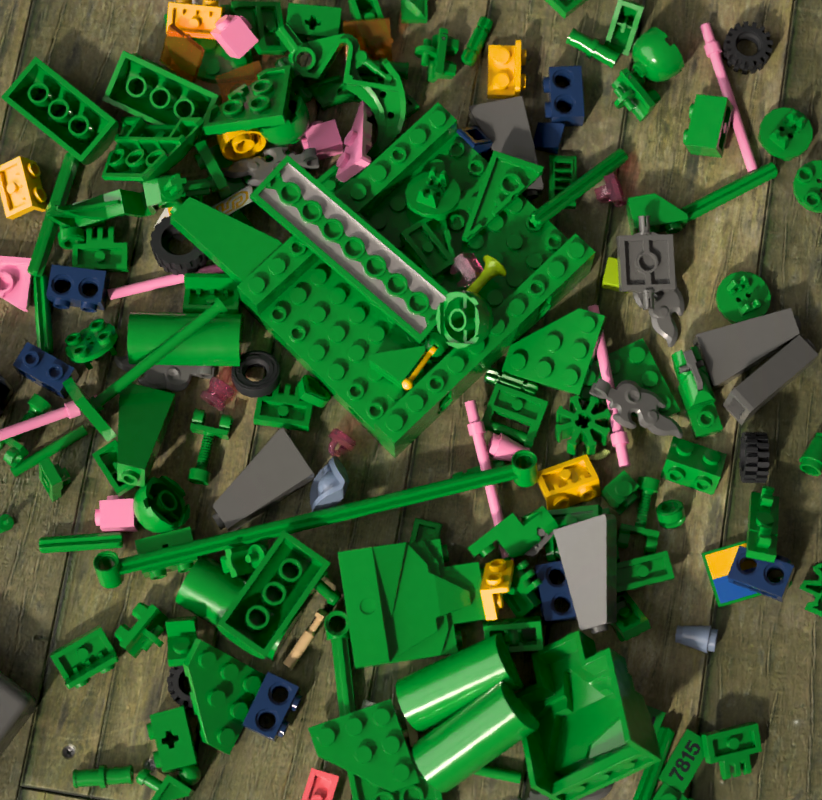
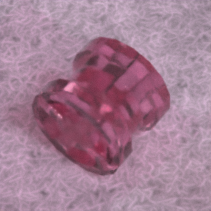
[200,377,235,411]

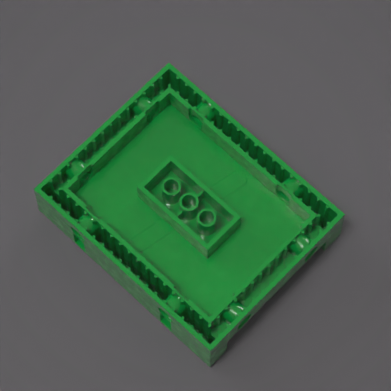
[237,102,596,458]

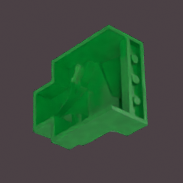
[338,539,486,669]
[515,630,662,800]

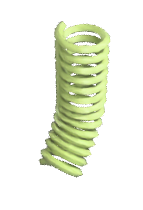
[582,448,610,460]

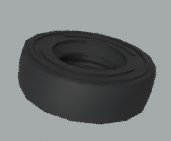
[231,350,281,398]

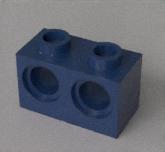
[543,66,585,127]
[46,264,110,313]
[13,342,80,400]
[727,545,795,602]
[534,561,577,625]
[242,672,303,742]

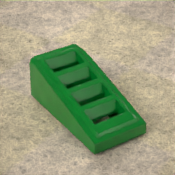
[548,155,577,209]

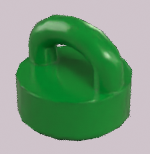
[57,225,86,250]
[656,500,686,529]

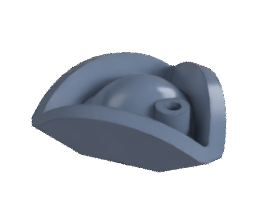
[310,456,350,512]

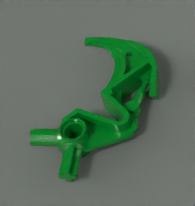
[275,23,408,160]
[46,173,210,229]

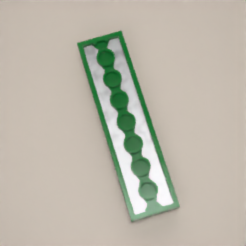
[250,155,449,344]

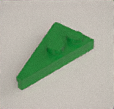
[462,150,544,242]

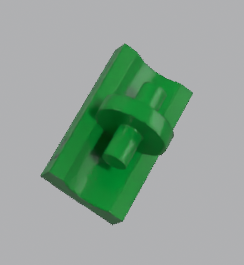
[414,28,459,83]
[611,67,661,122]
[220,540,269,577]
[114,602,168,658]

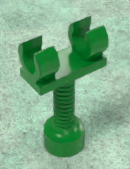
[0,393,52,468]
[187,408,233,486]
[617,476,661,554]

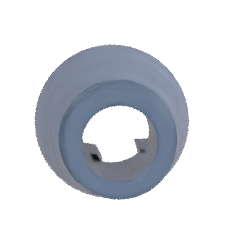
[675,625,718,654]

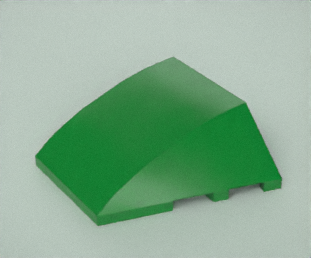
[102,117,204,181]

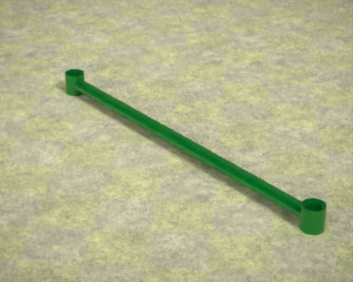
[93,450,538,589]

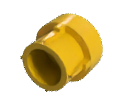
[217,128,266,161]

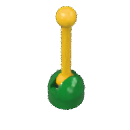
[402,332,449,390]

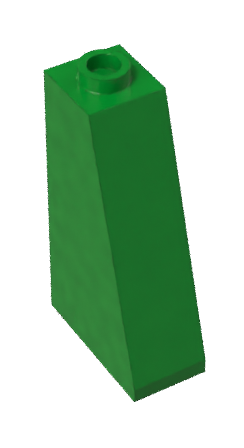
[170,197,282,285]
[117,383,175,487]

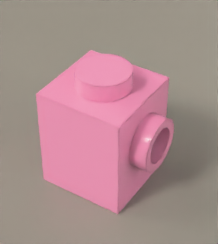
[210,15,259,59]
[301,119,343,160]
[95,495,138,533]

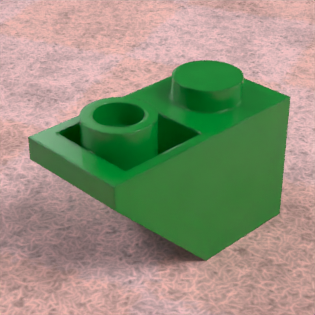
[625,193,688,235]

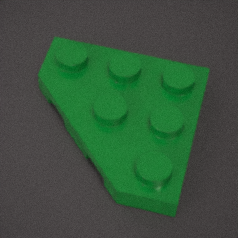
[203,65,294,135]
[501,308,607,397]
[579,338,681,418]
[183,638,266,755]
[308,699,420,793]

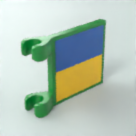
[701,538,792,608]

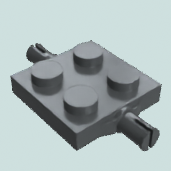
[616,215,676,310]

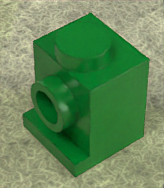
[601,470,640,516]

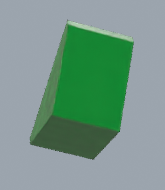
[604,0,645,56]
[369,346,426,389]
[92,439,136,496]

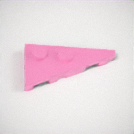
[335,101,372,183]
[0,256,33,312]

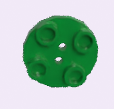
[758,107,813,161]
[793,160,822,213]
[405,167,461,221]
[716,271,771,324]
[65,319,118,370]

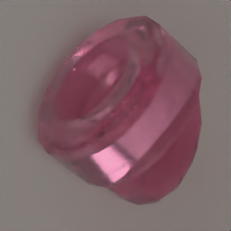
[328,428,356,457]

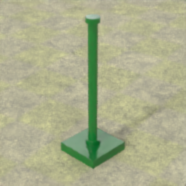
[62,297,228,442]

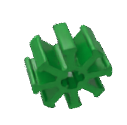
[555,395,611,456]

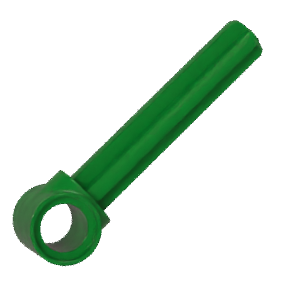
[324,610,356,717]

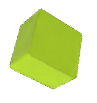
[601,257,628,293]

